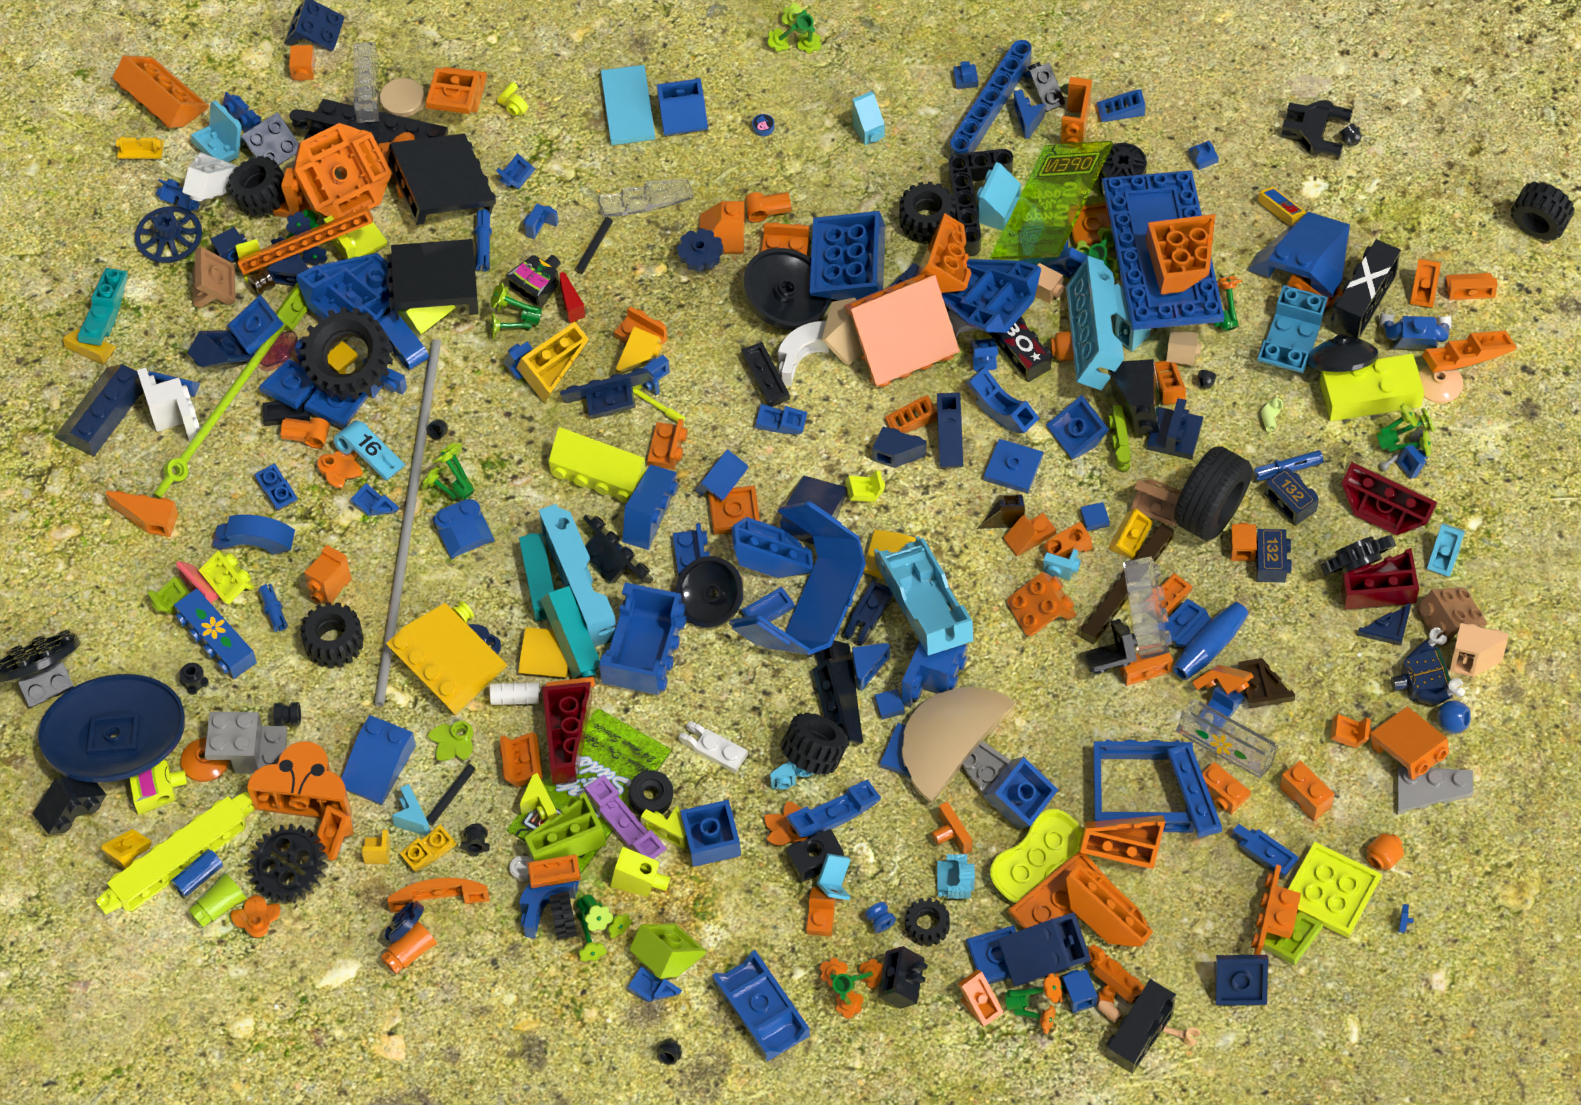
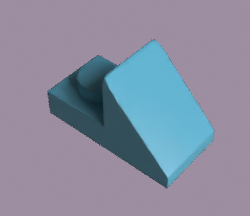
[1427,523,1465,577]
[392,784,430,836]

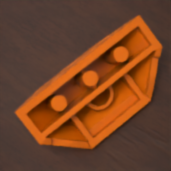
[1066,863,1153,947]

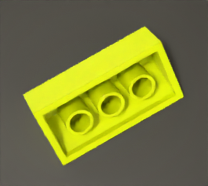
[549,427,646,503]

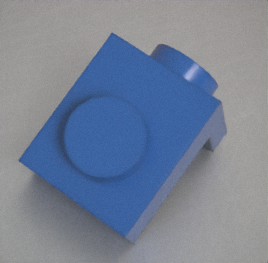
[496,153,536,189]
[523,204,559,240]
[503,342,533,380]
[642,355,670,396]

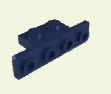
[560,368,654,419]

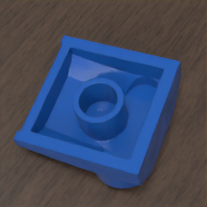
[432,499,495,560]

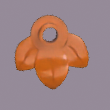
[317,450,363,488]
[764,801,809,846]
[231,895,281,938]

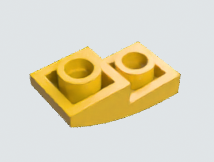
[400,824,457,872]

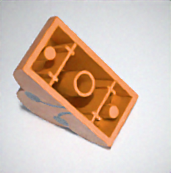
[247,741,352,819]

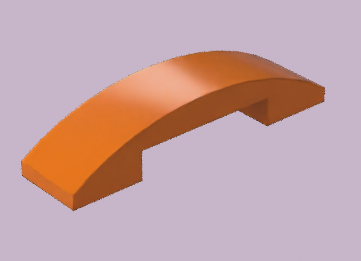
[387,878,490,913]

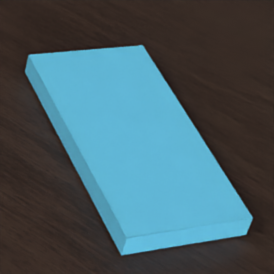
[601,65,655,145]

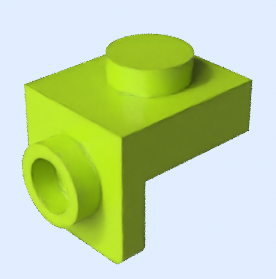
[148,576,190,614]

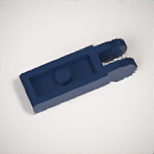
[844,580,894,645]

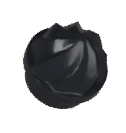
[1339,123,1362,146]
[657,1038,682,1065]

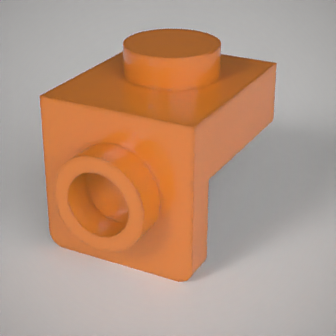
[1331,714,1372,748]

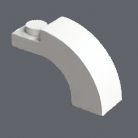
[778,321,830,386]

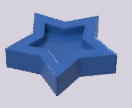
[1399,904,1414,933]

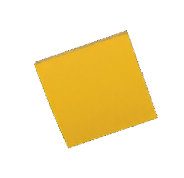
[863,530,916,580]
[518,627,569,678]

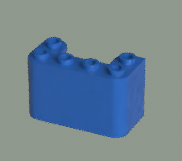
[599,582,686,695]

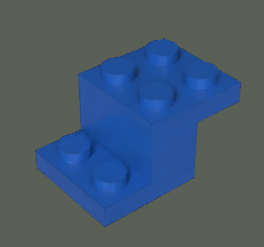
[902,642,968,708]

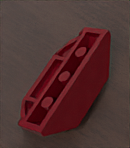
[1341,462,1438,535]

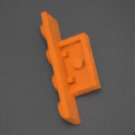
[1251,865,1301,955]

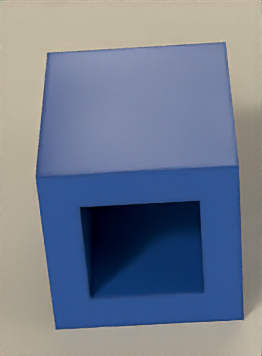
[1062,969,1097,1014]

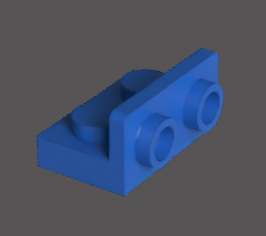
[673,523,710,576]

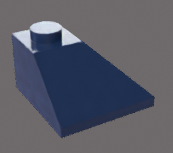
[187,330,255,368]

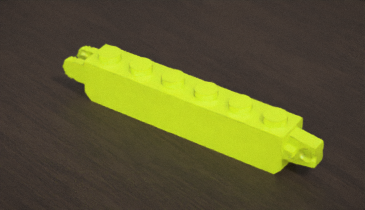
[95,791,255,915]

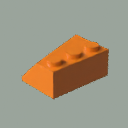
[1145,214,1216,294]

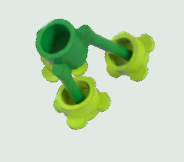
[1075,227,1119,280]

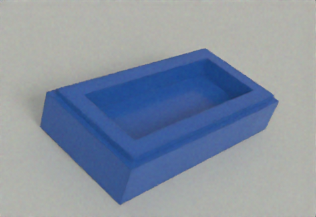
[741,586,795,622]

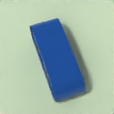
[378,311,429,370]

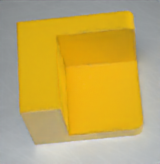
[328,341,358,374]
[362,829,391,864]

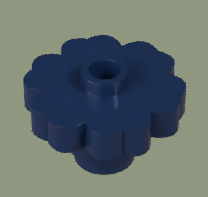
[677,228,724,272]

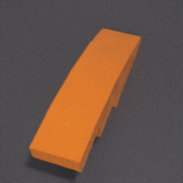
[1422,330,1517,372]

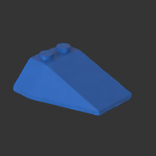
[1249,212,1350,298]
[296,253,394,321]
[941,259,1041,333]

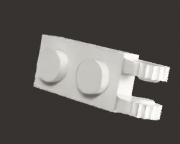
[678,721,748,773]

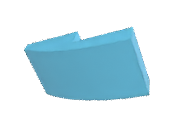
[770,761,814,790]

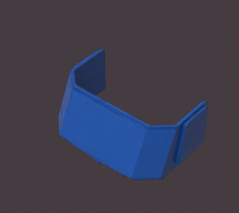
[729,501,866,655]

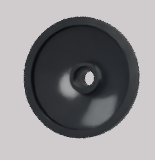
[1308,335,1378,372]
[675,556,744,628]

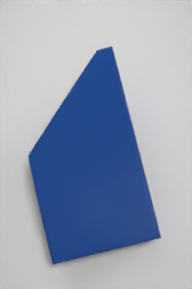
[350,483,399,516]
[626,967,682,1002]

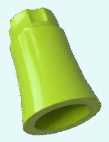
[188,873,247,927]

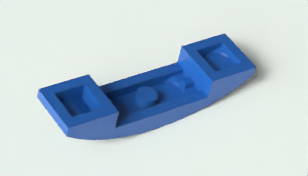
[786,779,881,837]

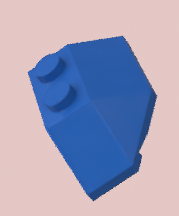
[731,517,813,578]

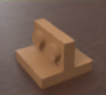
[193,247,236,308]
[1130,477,1181,527]

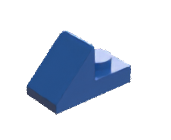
[1013,90,1046,139]
[970,338,998,372]
[363,357,407,399]
[1198,685,1245,733]

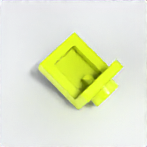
[845,470,885,502]

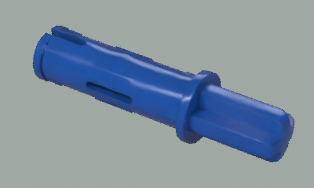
[474,209,492,272]
[1254,450,1324,481]

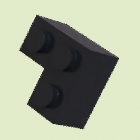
[33,777,107,834]

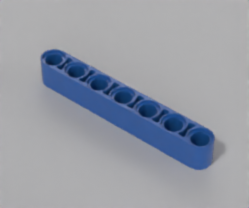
[950,40,1032,157]

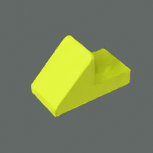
[520,773,558,821]
[641,806,687,850]

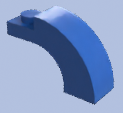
[966,367,1040,433]
[213,514,295,554]
[519,869,581,939]

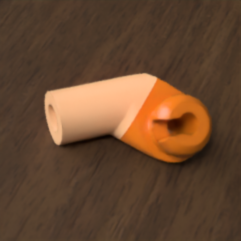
[1098,985,1123,1024]

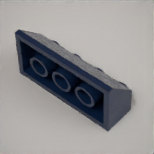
[55,364,143,457]

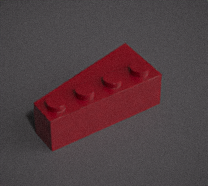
[542,682,593,785]

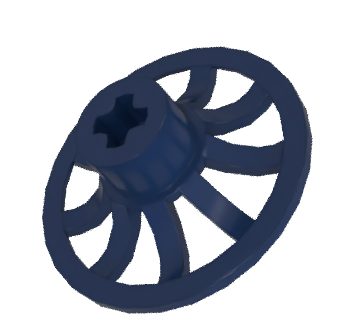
[135,206,203,263]

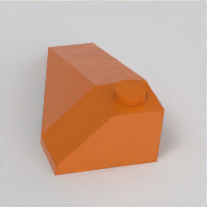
[916,213,971,293]

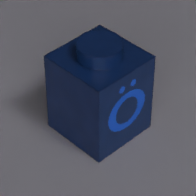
[210,227,247,263]

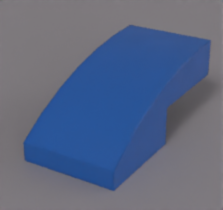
[754,404,807,434]

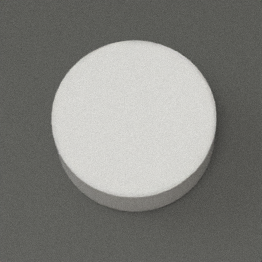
[510,856,532,882]

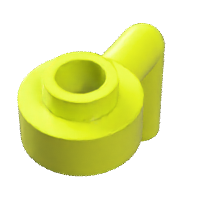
[497,82,528,116]

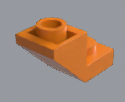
[1192,665,1254,694]

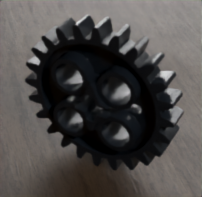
[248,824,329,904]

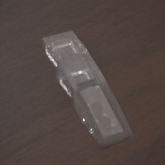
[597,179,693,218]

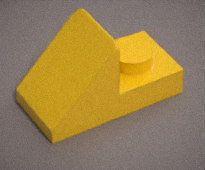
[101,829,152,870]

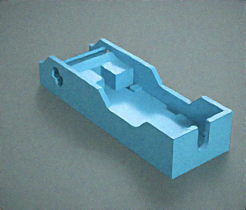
[1066,255,1124,390]
[539,504,616,647]
[874,536,973,655]

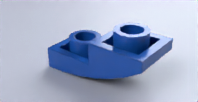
[254,463,298,511]

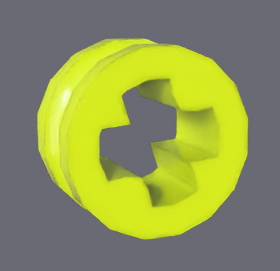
[451,601,474,623]

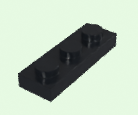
[741,342,790,407]

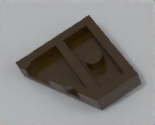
[1238,658,1295,708]

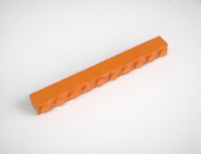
[237,206,374,275]

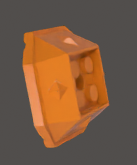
[292,123,392,219]

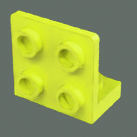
[324,215,388,259]

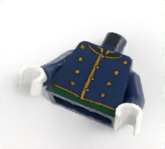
[1391,628,1465,706]

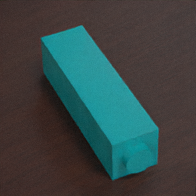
[519,533,554,621]
[541,586,600,679]

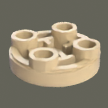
[380,78,425,117]

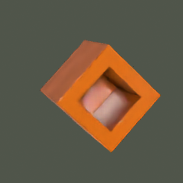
[289,45,315,81]
[1230,523,1257,561]

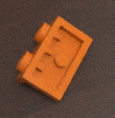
[762,222,810,256]
[614,306,668,345]
[647,419,688,470]
[1202,762,1251,815]

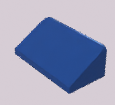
[148,371,200,397]

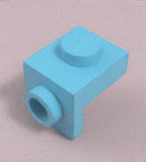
[1043,549,1081,581]

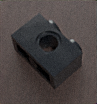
[786,829,844,884]

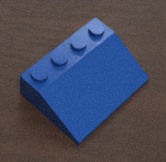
[810,211,886,300]

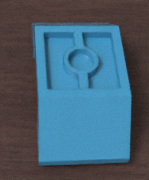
[1257,285,1328,373]

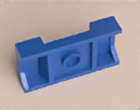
[712,950,810,1062]

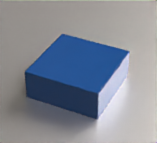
[1080,502,1110,531]
[875,689,905,720]

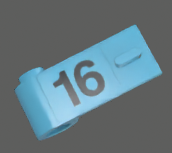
[334,420,406,481]

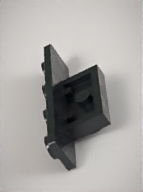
[583,514,654,583]

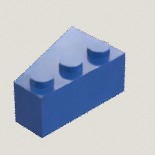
[622,464,679,550]

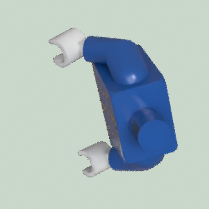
[1379,312,1452,351]

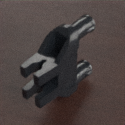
[1281,100,1353,158]

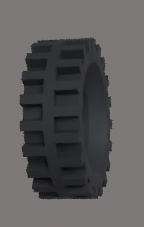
[300,307,393,400]

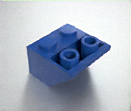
[657,78,708,136]

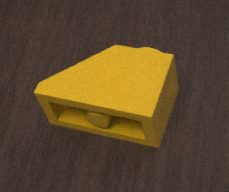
[616,327,663,373]

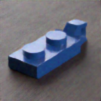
[1231,824,1299,879]

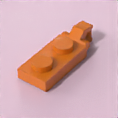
[1088,944,1145,1003]

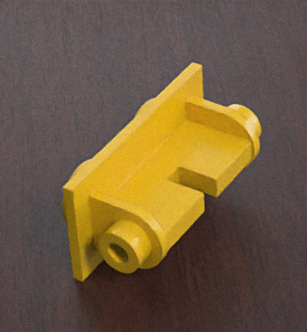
[116,136,164,159]

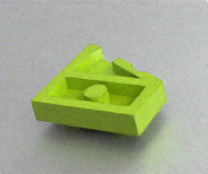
[1263,912,1323,965]

